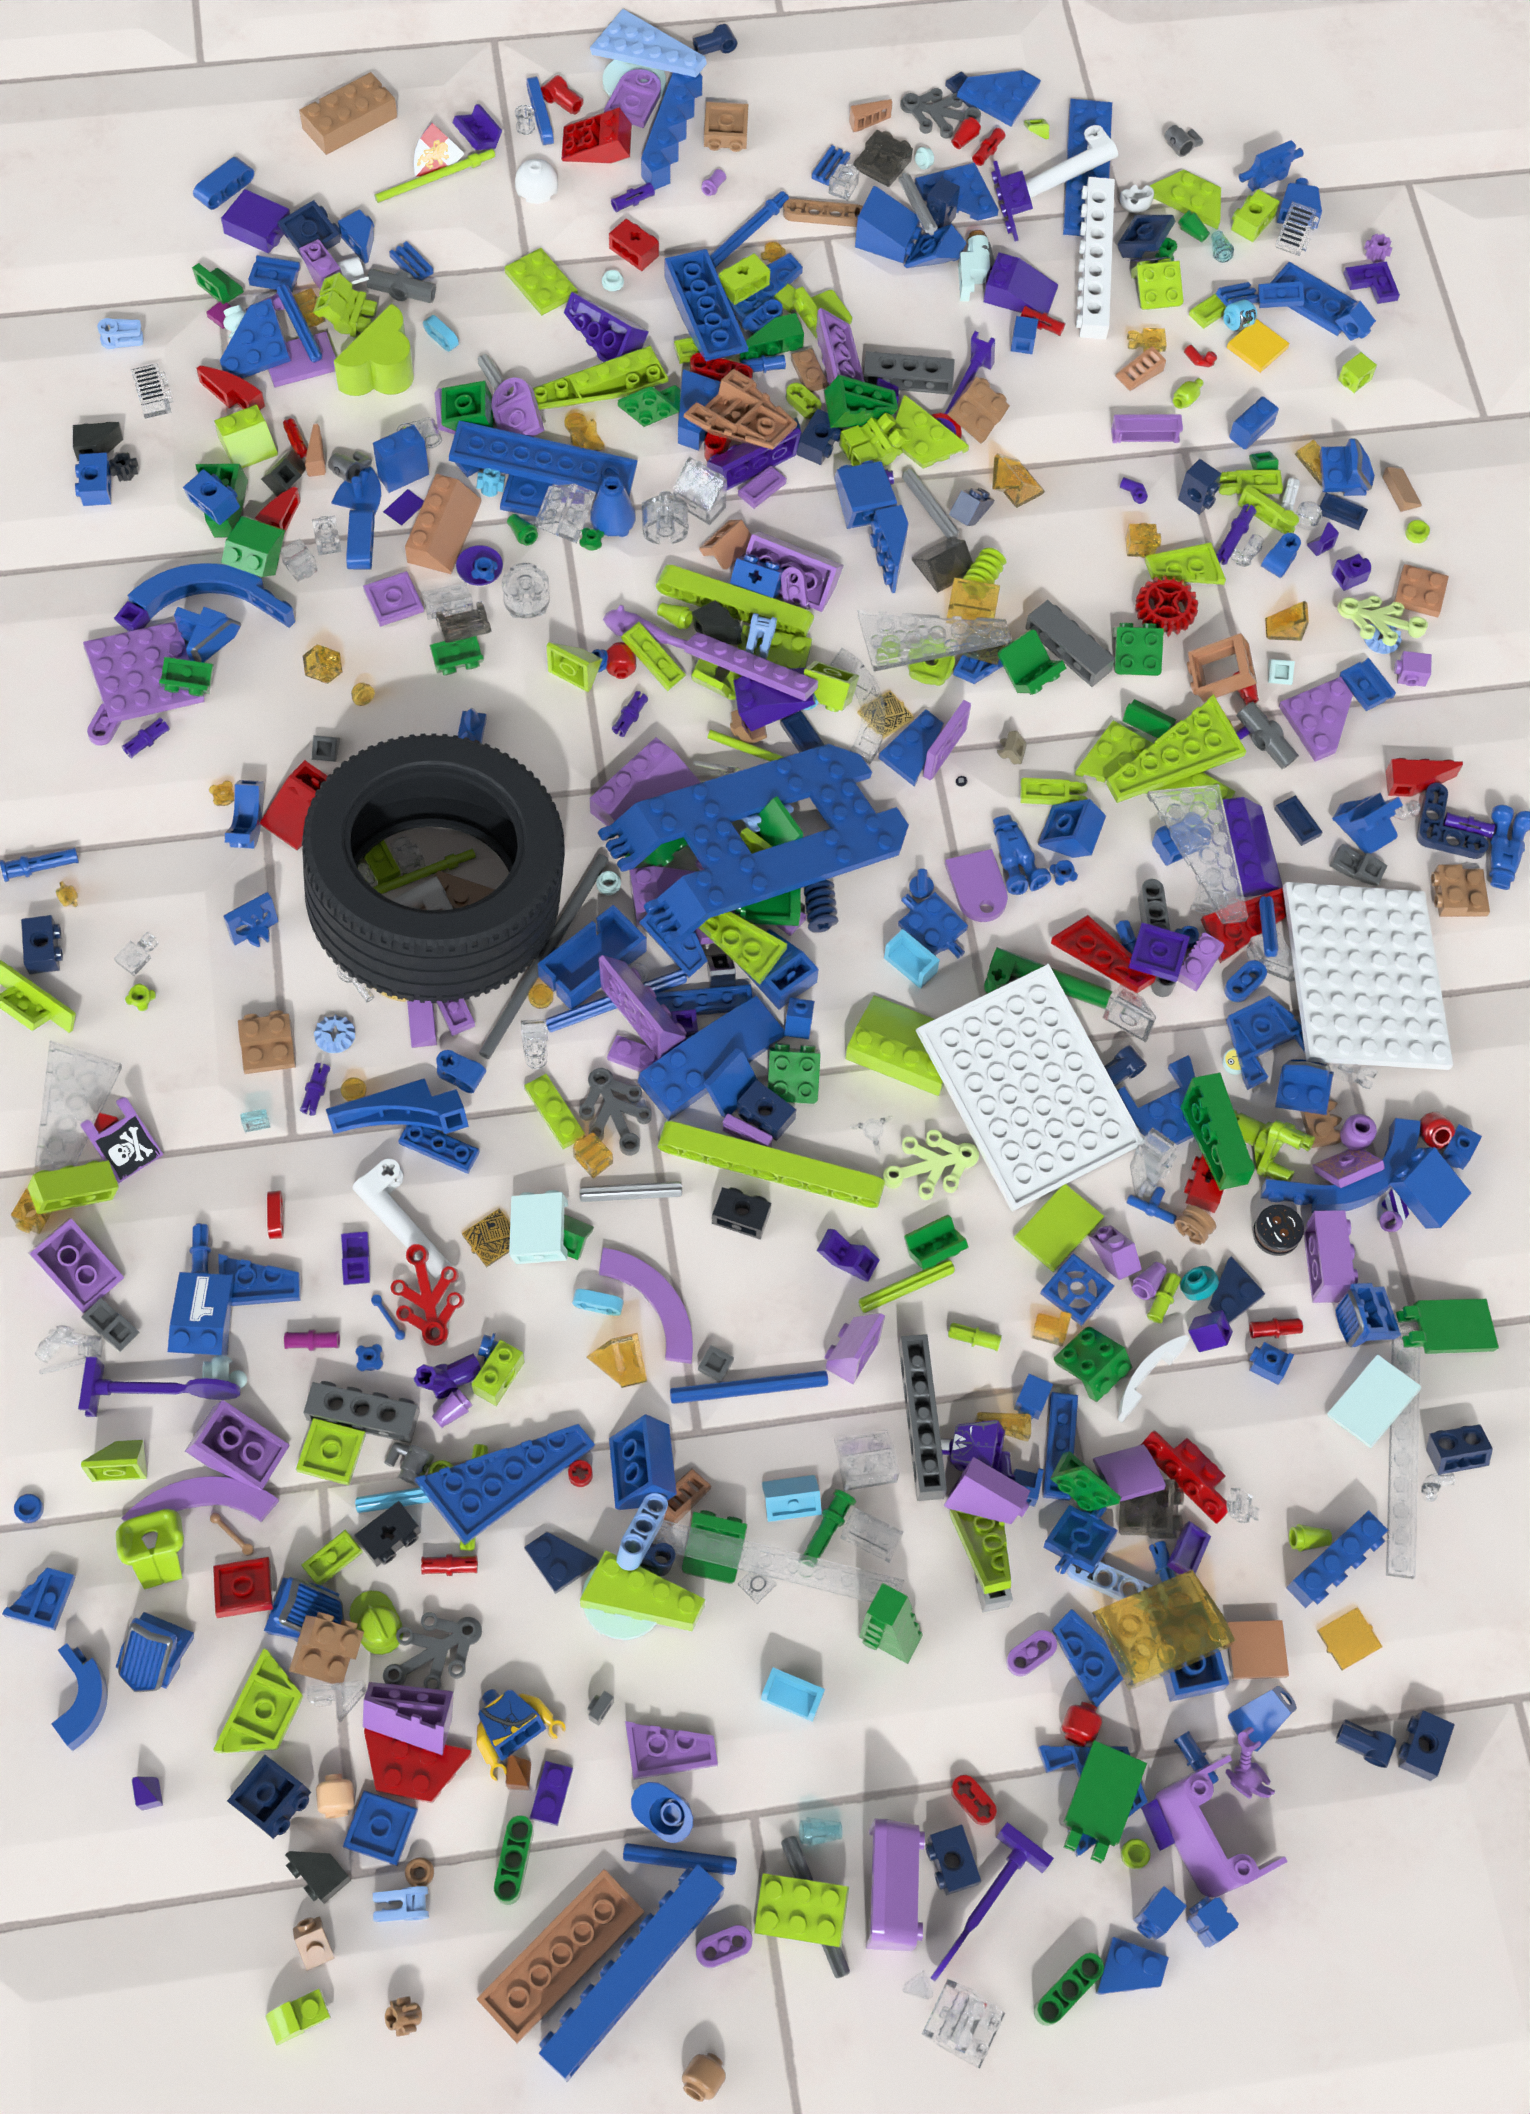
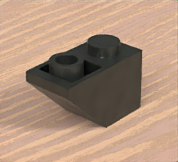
[73,422,123,461]
[261,449,306,496]
[692,600,742,645]
[285,1851,351,1904]

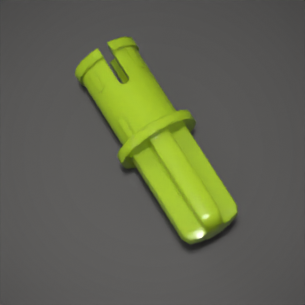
[1147,1273,1181,1323]
[948,1323,1002,1351]

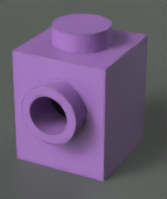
[1394,651,1432,687]

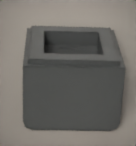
[312,735,340,762]

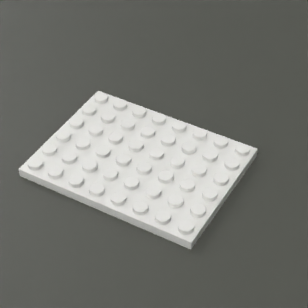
[1283,882,1453,1070]
[916,964,1145,1211]

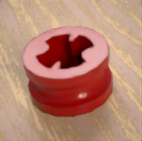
[568,1460,593,1487]

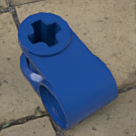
[742,299,783,335]
[1261,533,1301,579]
[436,1050,487,1094]

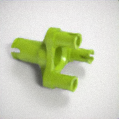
[1233,1109,1315,1182]

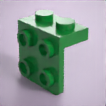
[618,385,681,427]
[1112,623,1164,676]
[998,630,1067,695]
[768,1043,821,1104]
[1054,1327,1133,1402]
[1050,1451,1121,1512]
[682,1510,747,1584]

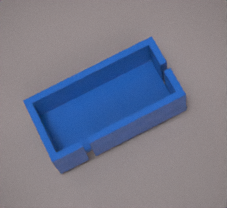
[537,905,647,1010]

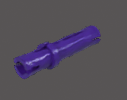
[1216,504,1256,565]

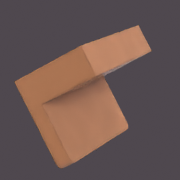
[699,519,752,570]

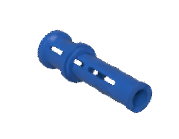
[0,847,79,882]

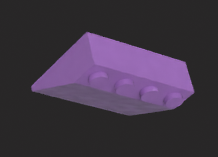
[590,737,701,826]
[599,955,687,1059]

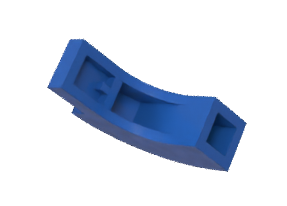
[225,780,264,849]
[51,1643,108,1751]

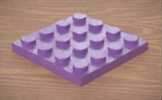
[83,621,204,724]

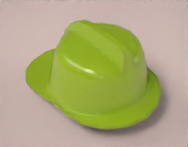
[349,1590,403,1655]

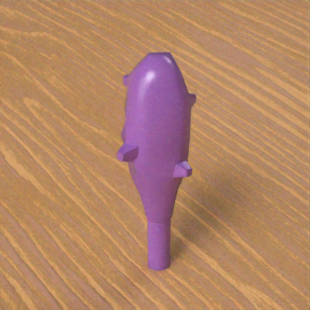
[603,605,687,649]

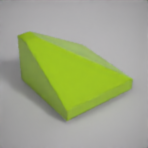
[1024,119,1049,139]

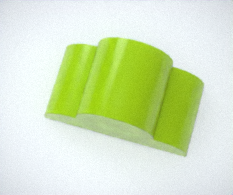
[334,304,414,396]

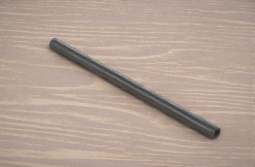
[479,854,609,1059]

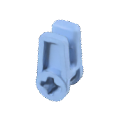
[97,318,144,349]
[746,613,777,660]
[373,1886,429,1922]

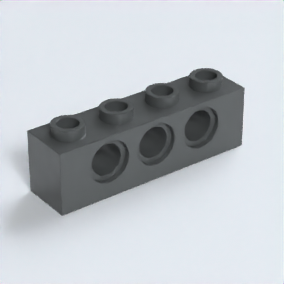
[863,351,955,395]
[303,1381,420,1443]

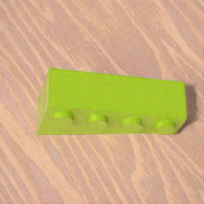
[580,1550,705,1631]

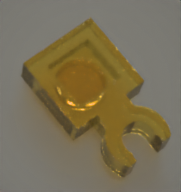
[1127,328,1167,352]

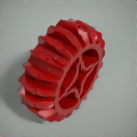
[1135,575,1199,637]

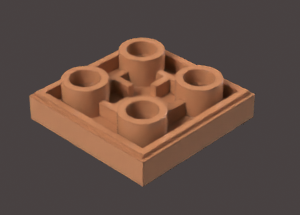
[1226,1620,1289,1680]

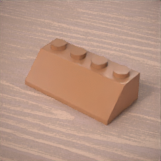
[405,474,482,574]

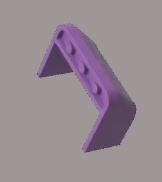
[1154,1755,1288,1898]
[866,1818,925,1951]

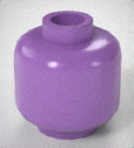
[1340,1114,1377,1150]

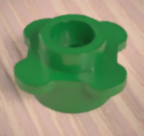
[579,527,604,551]

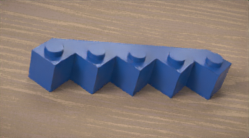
[641,72,703,190]

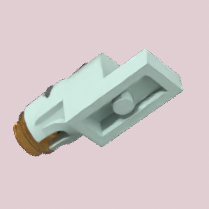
[958,230,995,301]

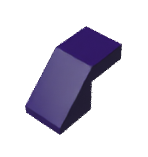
[816,1229,880,1282]

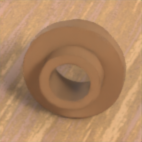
[405,1857,434,1887]

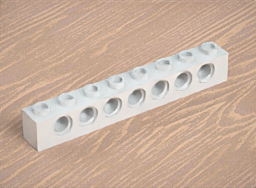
[1076,177,1115,339]

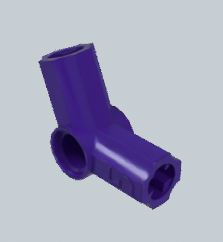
[413,1353,481,1399]

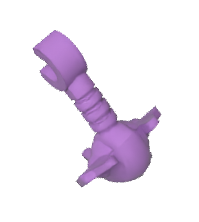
[1225,1727,1275,1799]

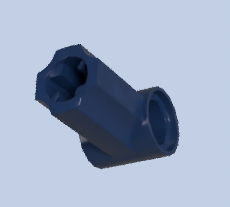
[693,24,738,55]
[1104,1045,1147,1086]
[629,1543,676,1576]
[1335,1719,1397,1768]

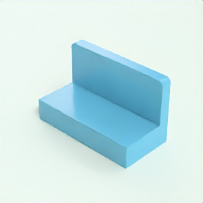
[762,1475,822,1522]

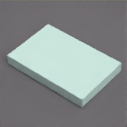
[1327,1354,1421,1448]

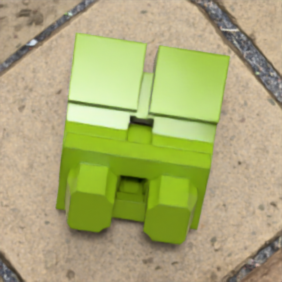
[313,272,377,338]
[839,413,907,466]

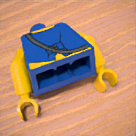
[476,1689,566,1781]

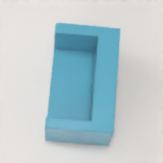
[884,929,940,989]
[761,1668,825,1722]

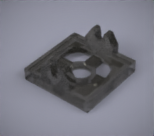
[436,601,492,643]

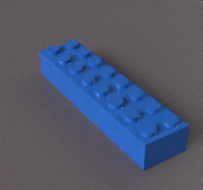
[538,1864,724,2082]

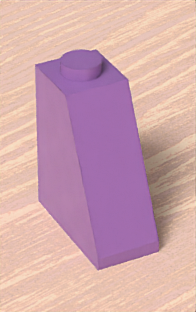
[944,1457,1030,1524]

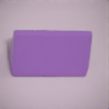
[407,1000,437,1048]

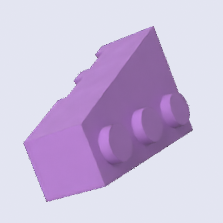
[363,1682,454,1755]

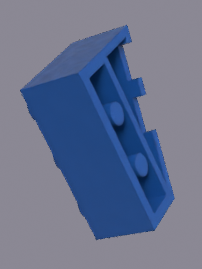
[678,369,721,451]

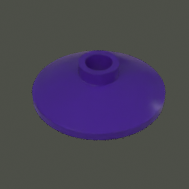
[456,545,503,586]

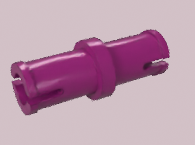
[284,1329,340,1351]

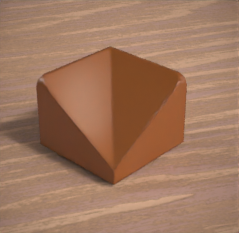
[506,1755,531,1791]

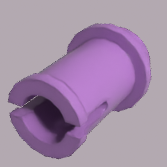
[701,169,726,196]

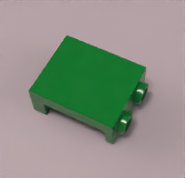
[735,888,801,926]

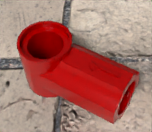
[541,75,583,115]

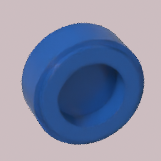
[14,1494,44,1523]

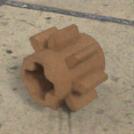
[385,1996,422,2037]

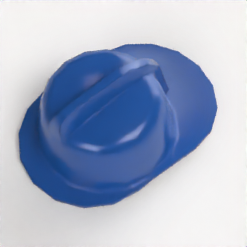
[631,1782,693,1843]

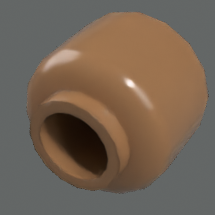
[682,2053,726,2102]

